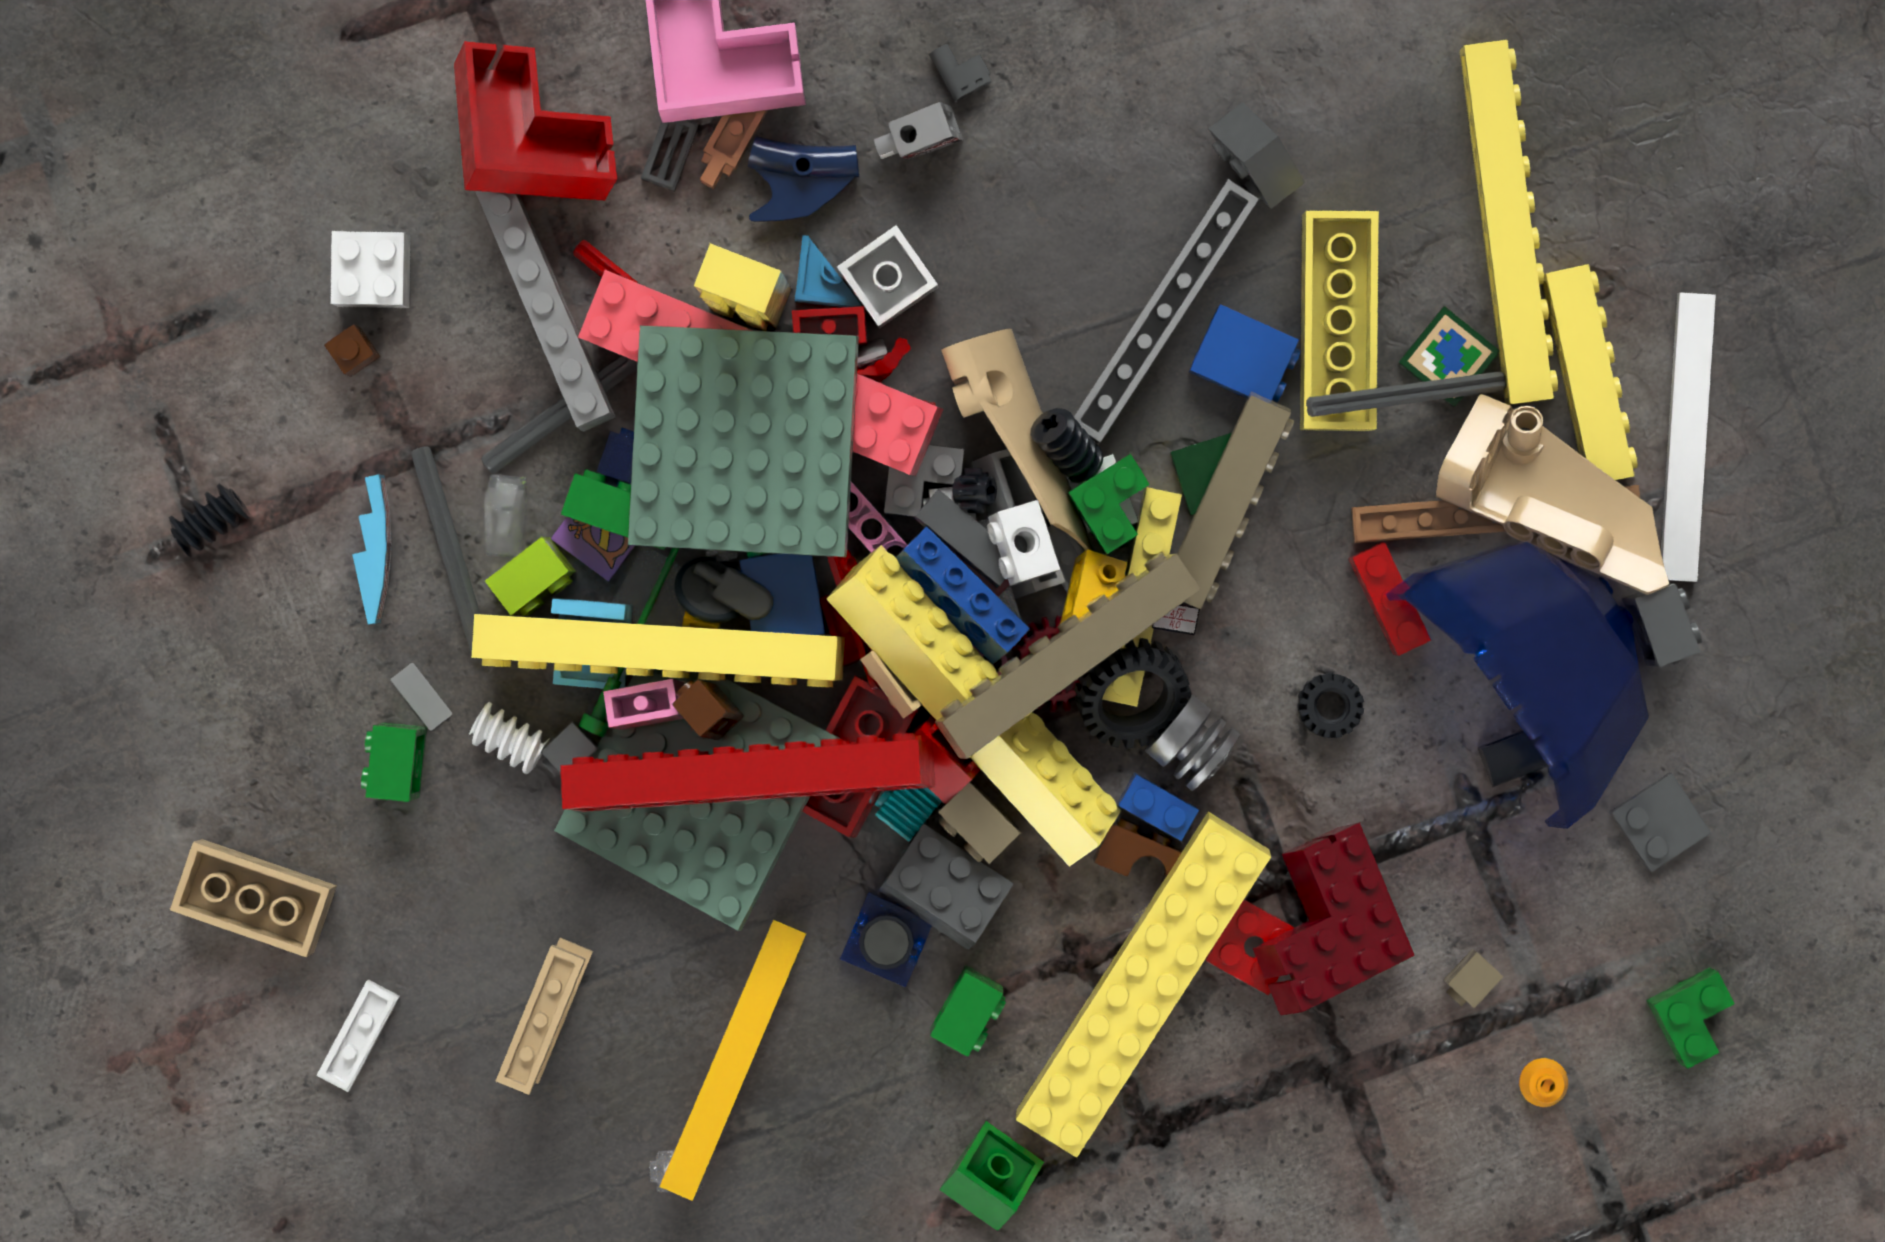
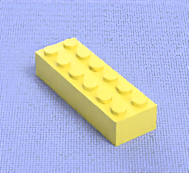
[1300,211,1379,431]
[694,243,792,331]

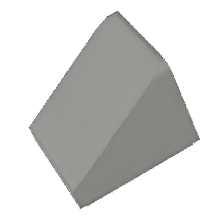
[857,339,887,369]

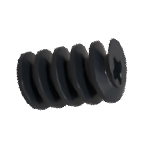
[1030,408,1103,483]
[169,483,251,558]

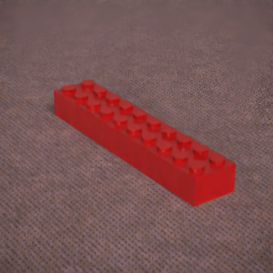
[560,733,935,812]

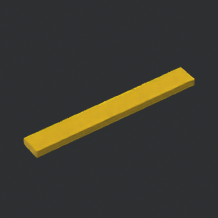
[659,920,806,1201]

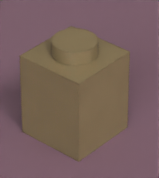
[1444,949,1503,1008]

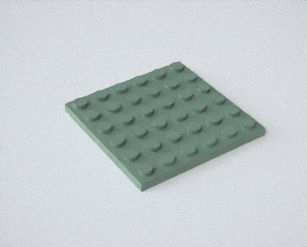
[628,325,859,557]
[554,669,840,931]

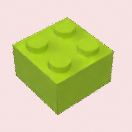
[485,537,576,617]

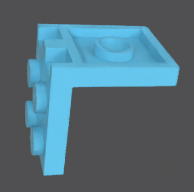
[551,598,633,689]

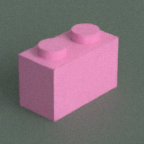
[603,679,685,730]

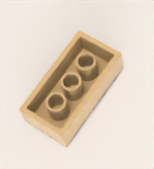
[170,839,337,957]

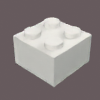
[837,225,938,329]
[331,231,410,308]

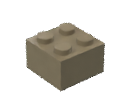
[938,780,1020,864]

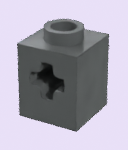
[541,721,599,777]

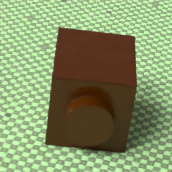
[324,324,381,377]

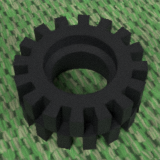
[1297,673,1364,738]

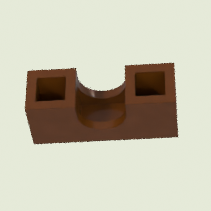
[1093,818,1186,887]

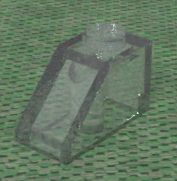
[484,474,527,558]

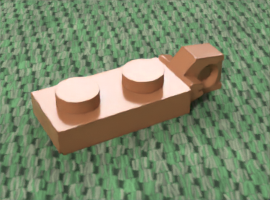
[700,110,768,189]

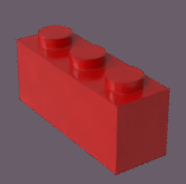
[1348,543,1431,656]

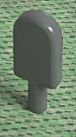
[694,561,773,620]

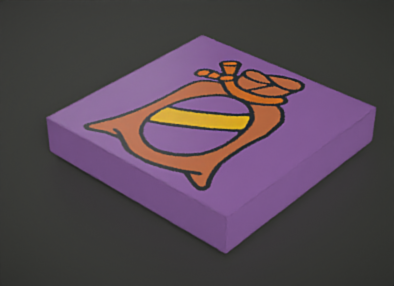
[551,517,636,581]

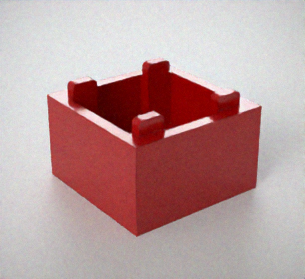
[912,714,980,804]

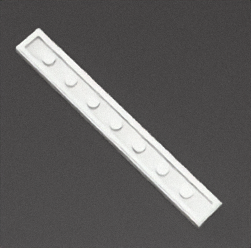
[1661,293,1716,582]

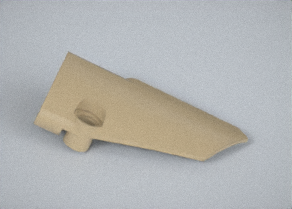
[941,329,1092,551]
[1436,394,1669,595]

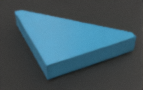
[795,235,861,308]

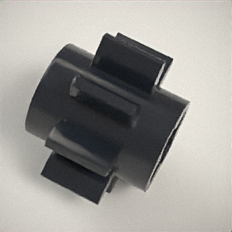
[952,468,997,513]

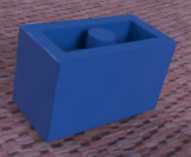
[1117,772,1199,841]

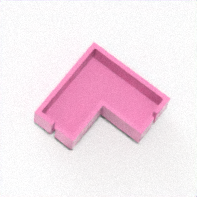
[646,0,806,123]

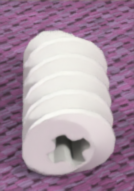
[469,702,550,774]

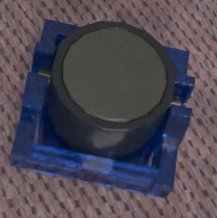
[840,892,932,987]

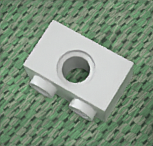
[987,500,1060,586]

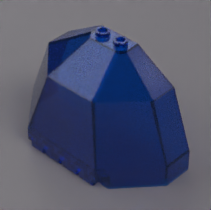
[1386,542,1649,829]

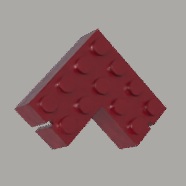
[1252,822,1415,1015]

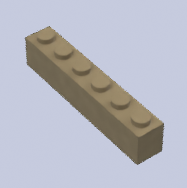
[1177,392,1294,610]

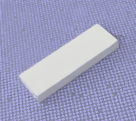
[316,980,400,1092]

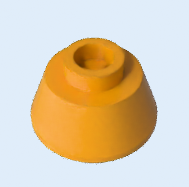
[1519,1058,1568,1107]

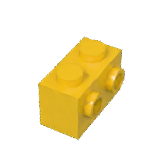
[1060,549,1127,624]

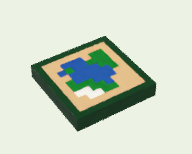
[1398,306,1500,408]

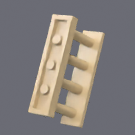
[496,938,593,1095]

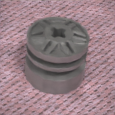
[1145,694,1240,791]

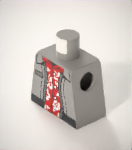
[874,102,963,159]

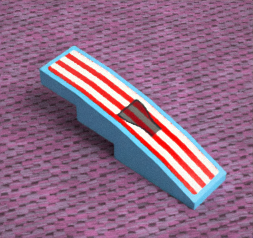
[352,474,392,624]

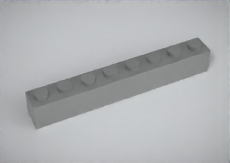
[1074,179,1258,444]
[475,191,616,432]

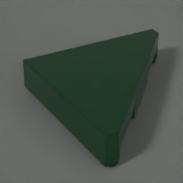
[1170,433,1232,515]

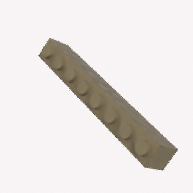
[935,552,1201,759]

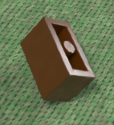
[672,679,744,741]

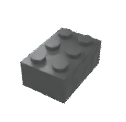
[879,824,1014,950]

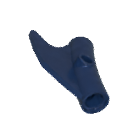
[748,136,859,222]

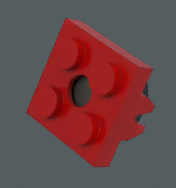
[1205,899,1295,996]

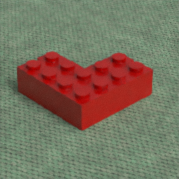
[454,41,617,201]

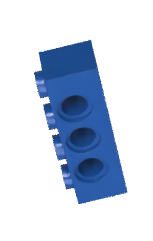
[896,526,1030,664]

